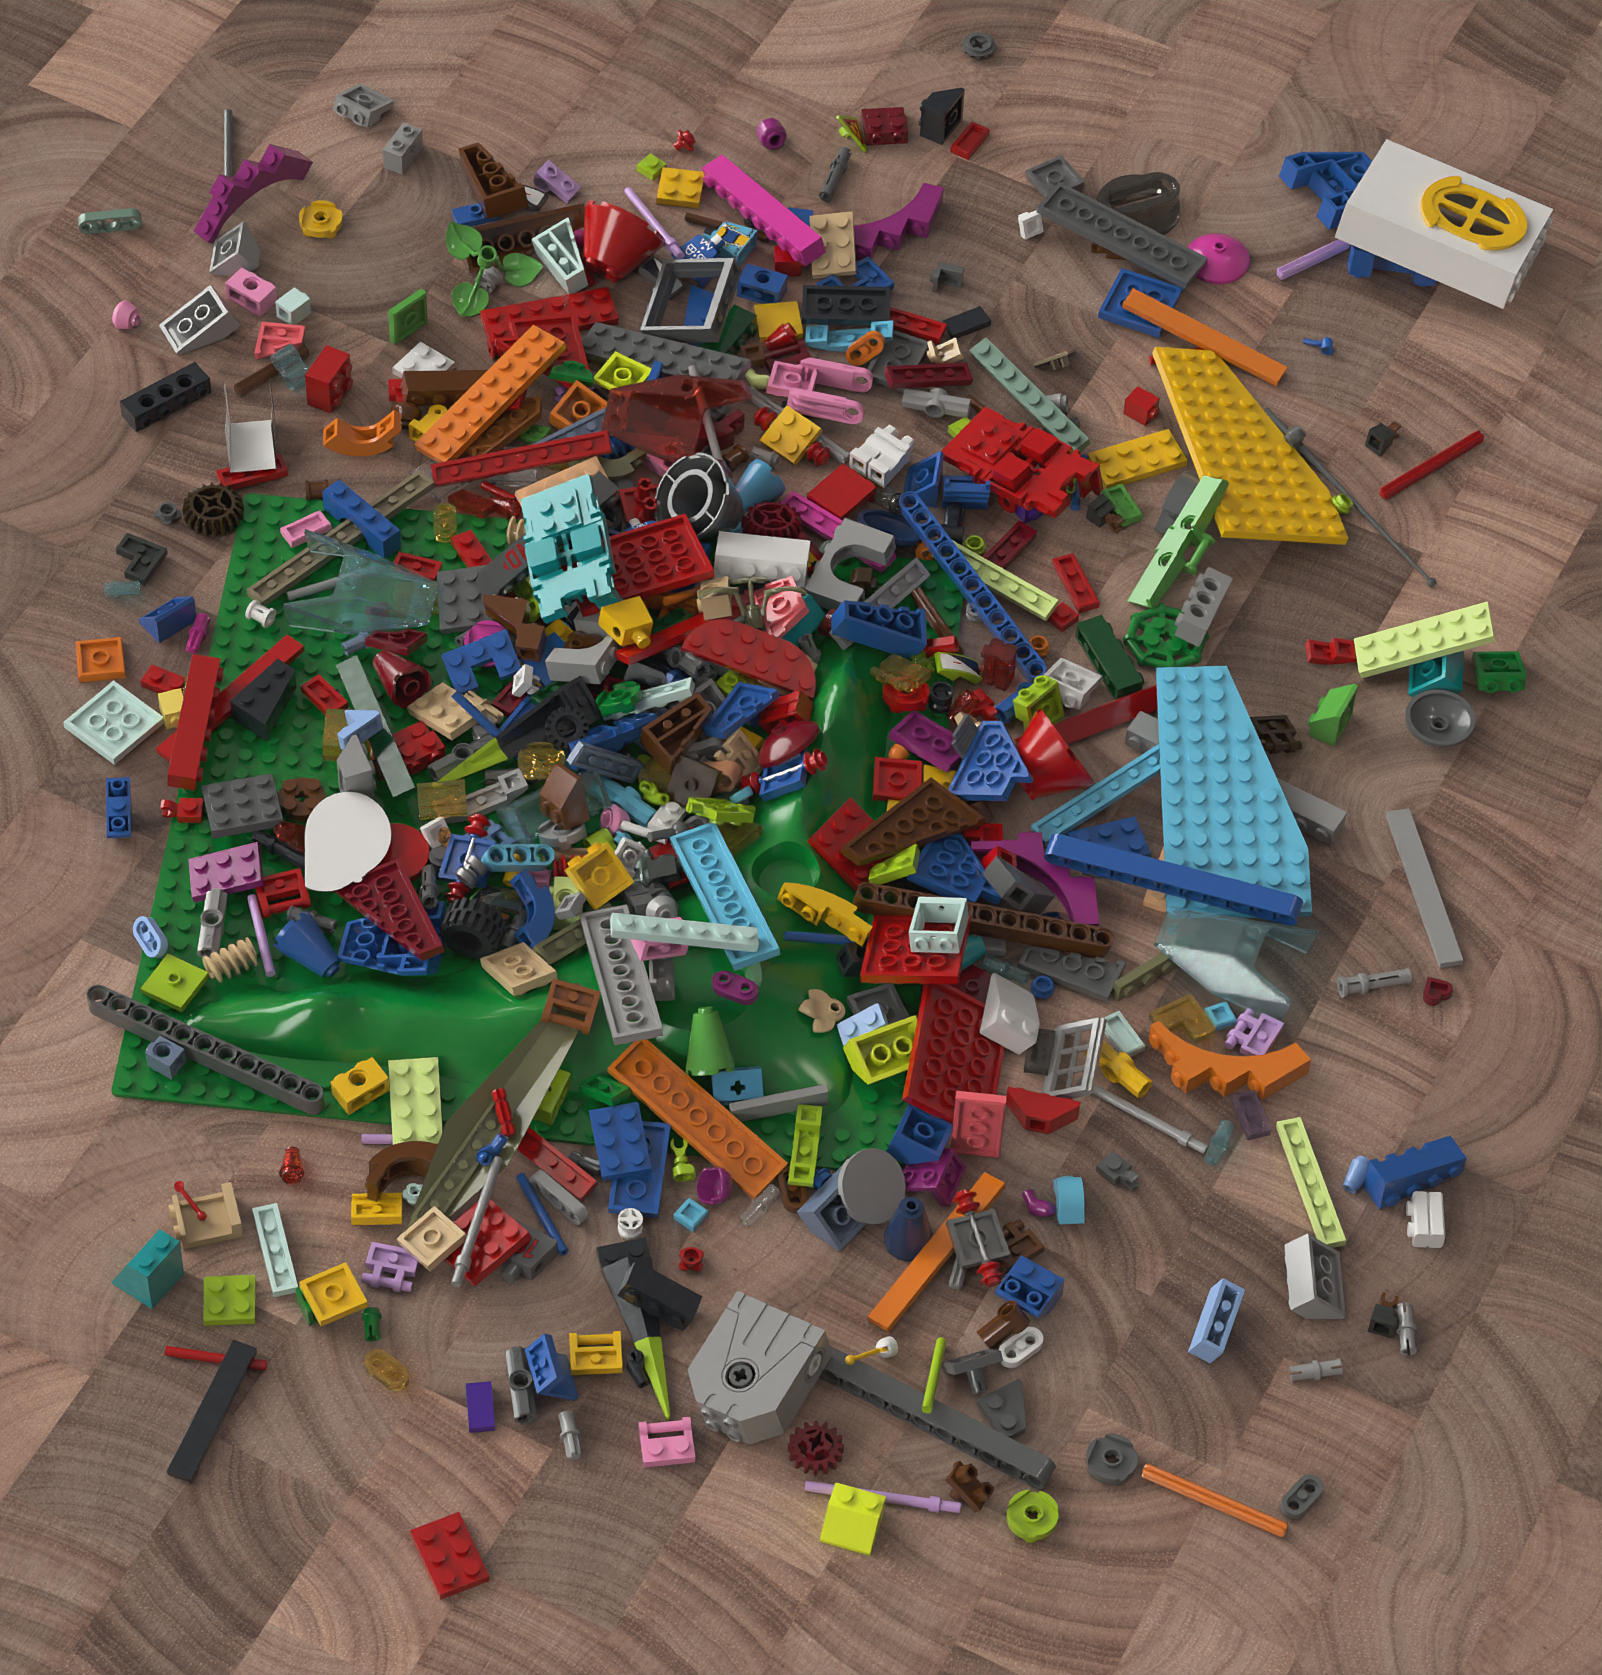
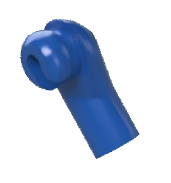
[476,1133,508,1166]

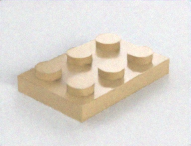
[809,211,857,279]
[407,682,488,740]
[480,942,557,996]

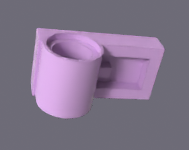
[533,159,581,204]

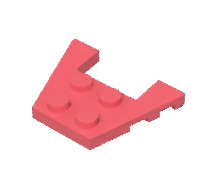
[732,576,810,638]

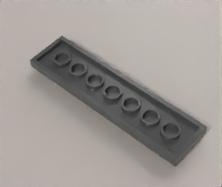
[1036,182,1208,289]
[582,322,751,395]

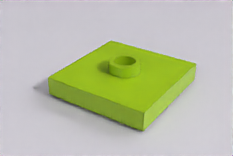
[140,954,209,1012]

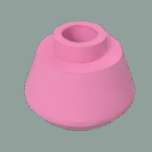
[112,300,141,329]
[600,804,630,836]

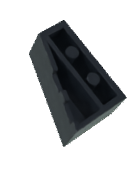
[230,658,297,742]

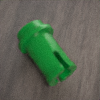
[361,1307,382,1342]

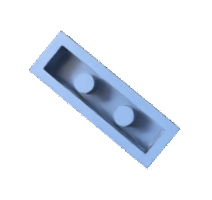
[1188,1278,1245,1363]

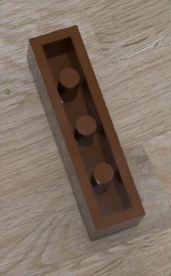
[400,370,488,406]

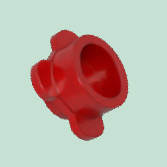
[678,1247,704,1272]

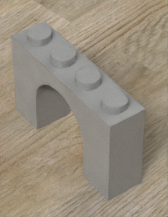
[803,518,896,612]
[545,611,627,684]

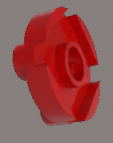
[883,676,930,713]

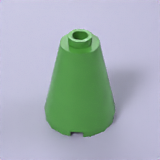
[686,1007,735,1076]

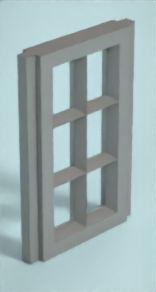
[1042,1017,1107,1099]

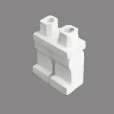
[849,425,915,487]

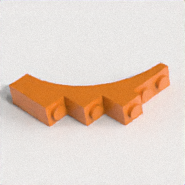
[1149,1021,1311,1101]

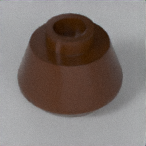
[391,402,421,429]

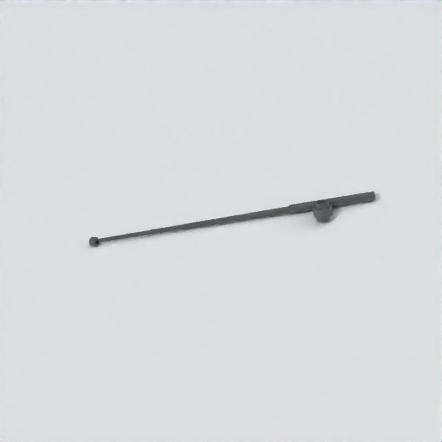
[1264,407,1437,587]

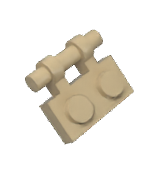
[714,729,764,790]

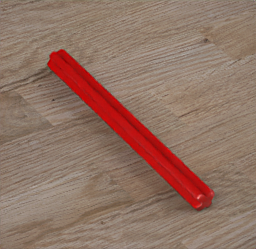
[1379,430,1484,500]

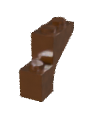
[482,594,547,662]

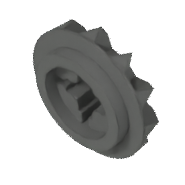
[962,32,996,59]

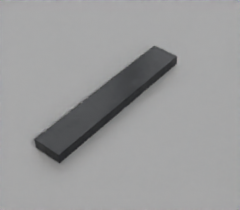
[167,1339,257,1483]

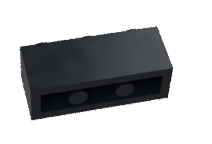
[617,1261,703,1331]

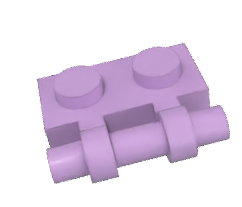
[1224,1008,1284,1056]
[361,1242,420,1293]

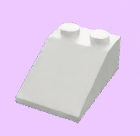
[980,973,1040,1055]

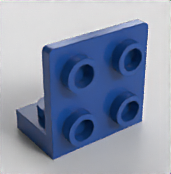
[525,1334,578,1401]

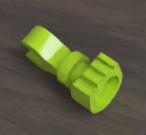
[670,1139,696,1182]

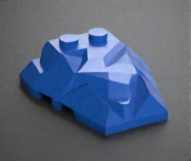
[554,712,657,773]
[337,901,446,976]

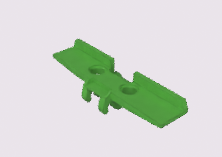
[1127,475,1229,609]

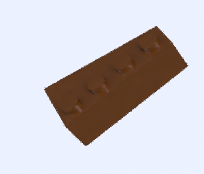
[458,142,528,219]

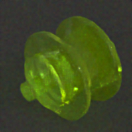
[911,651,936,677]

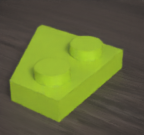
[868,844,920,885]

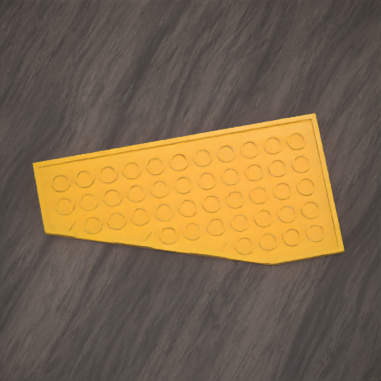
[1152,347,1348,545]

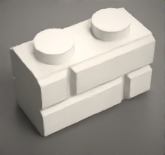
[1406,1191,1445,1248]

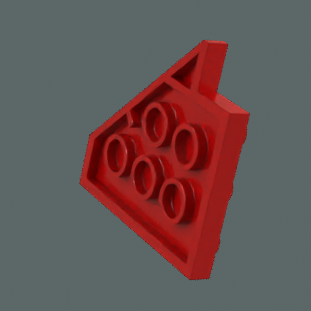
[495,313,591,389]

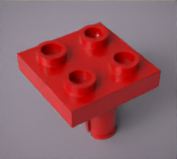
[618,478,659,528]

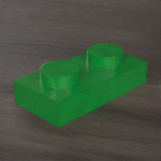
[579,1074,631,1107]

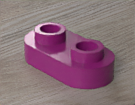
[712,971,759,1005]

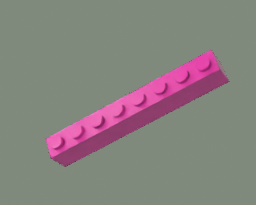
[702,154,826,266]

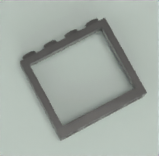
[640,258,742,343]

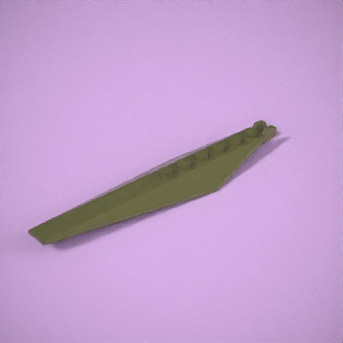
[403,982,586,1233]

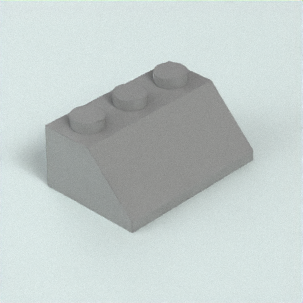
[1284,1234,1346,1319]

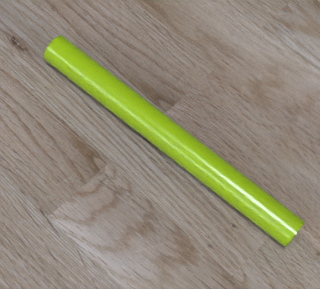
[922,1337,947,1413]

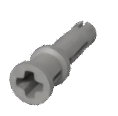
[1337,968,1412,998]

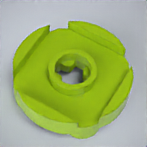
[1006,1490,1059,1543]

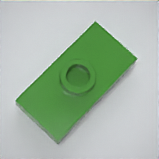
[1102,484,1143,527]

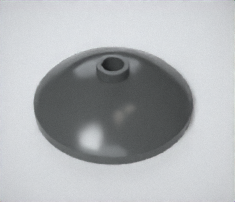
[1405,690,1476,748]

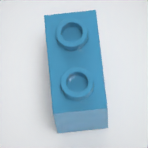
[711,1066,763,1105]

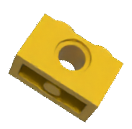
[331,1057,390,1115]

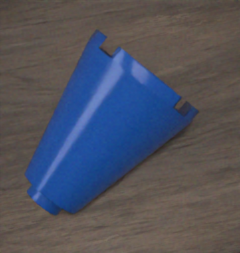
[273,911,340,978]

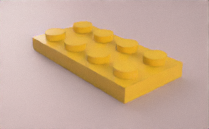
[1087,429,1188,489]

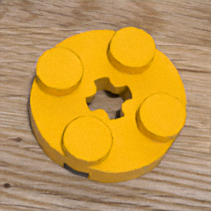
[299,200,343,239]

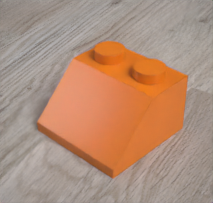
[549,380,613,430]

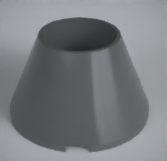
[654,453,743,540]

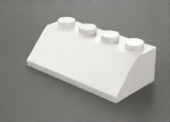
[713,531,811,587]

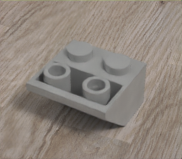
[337,735,376,799]

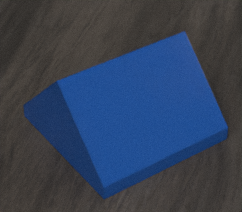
[903,451,944,508]
[138,596,196,643]

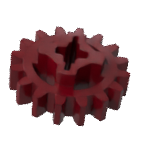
[788,1420,844,1476]

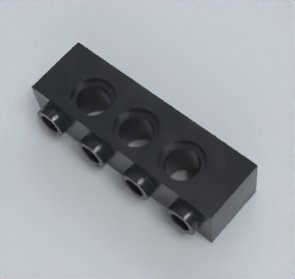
[120,362,211,432]

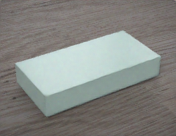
[1104,1011,1145,1057]

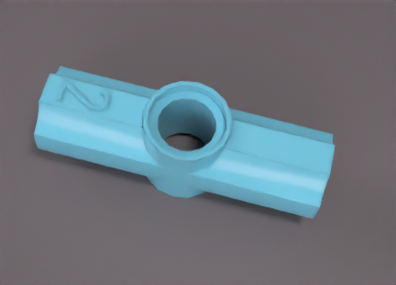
[592,775,657,828]

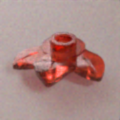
[273,821,306,852]

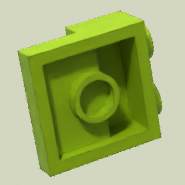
[1013,675,1064,730]

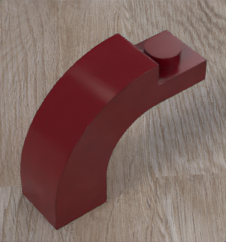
[665,409,745,453]

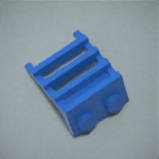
[942,475,990,510]

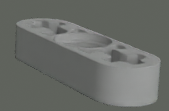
[529,1170,589,1225]

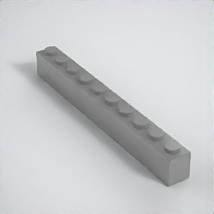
[1125,711,1347,845]

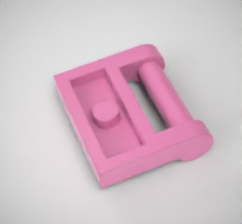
[638,1417,695,1468]

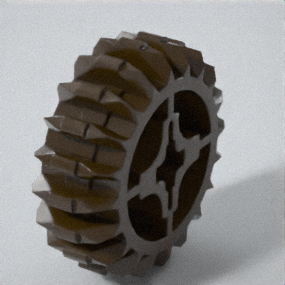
[182,482,244,538]

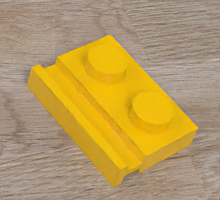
[351,1193,402,1226]

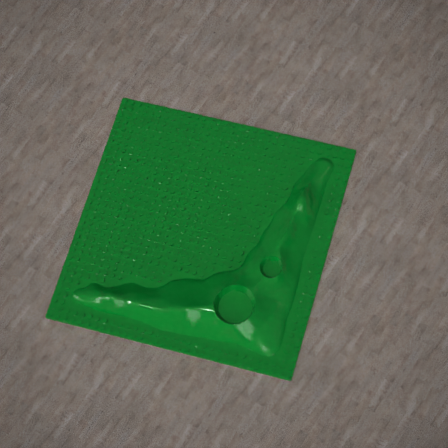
[111,493,963,1171]

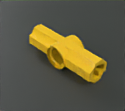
[1084,1041,1153,1098]

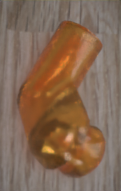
[437,827,450,848]

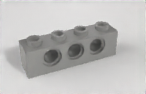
[1174,567,1233,647]

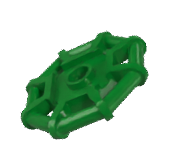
[1123,603,1209,668]

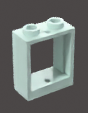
[909,897,969,953]

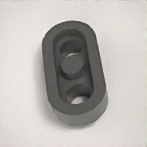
[1280,1474,1324,1520]

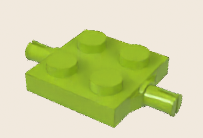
[686,797,755,826]

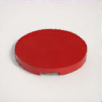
[376,823,429,882]

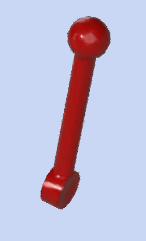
[174,1181,207,1221]

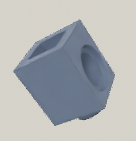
[145,1036,186,1079]

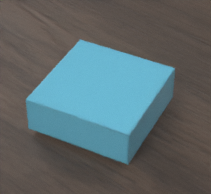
[1204,1001,1237,1032]
[673,1198,709,1232]

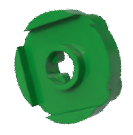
[596,681,643,717]

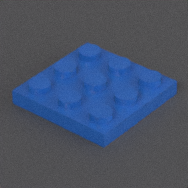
[1098,268,1183,338]

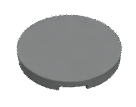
[838,1149,906,1224]

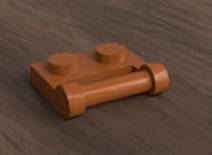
[540,978,601,1035]

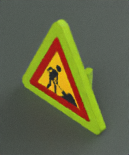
[836,115,867,153]

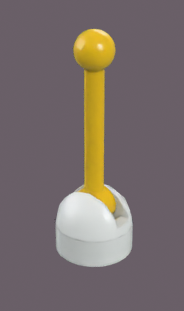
[845,1336,898,1365]

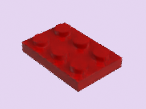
[410,1512,489,1600]

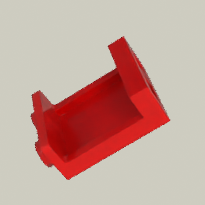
[807,463,877,521]

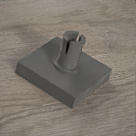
[941,1349,1003,1394]

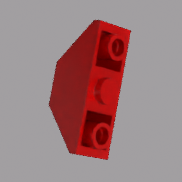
[1006,1086,1081,1134]

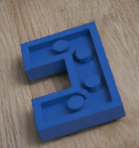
[816,256,894,291]
[441,629,521,695]

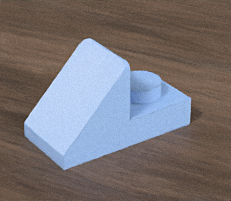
[337,710,383,750]

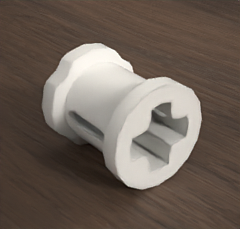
[245,600,276,628]

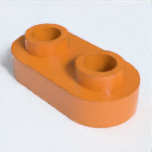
[845,331,885,366]

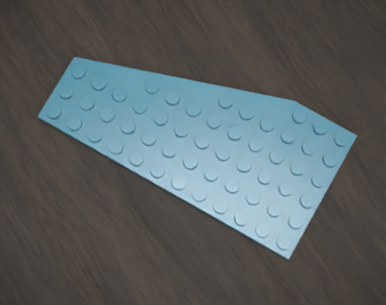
[1156,666,1312,920]

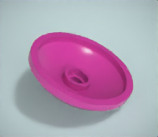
[1188,233,1250,284]

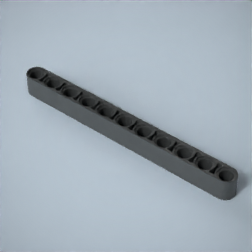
[86,985,325,1115]
[819,1346,1056,1490]

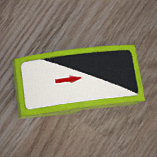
[934,652,982,684]

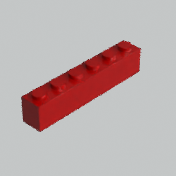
[167,654,224,791]

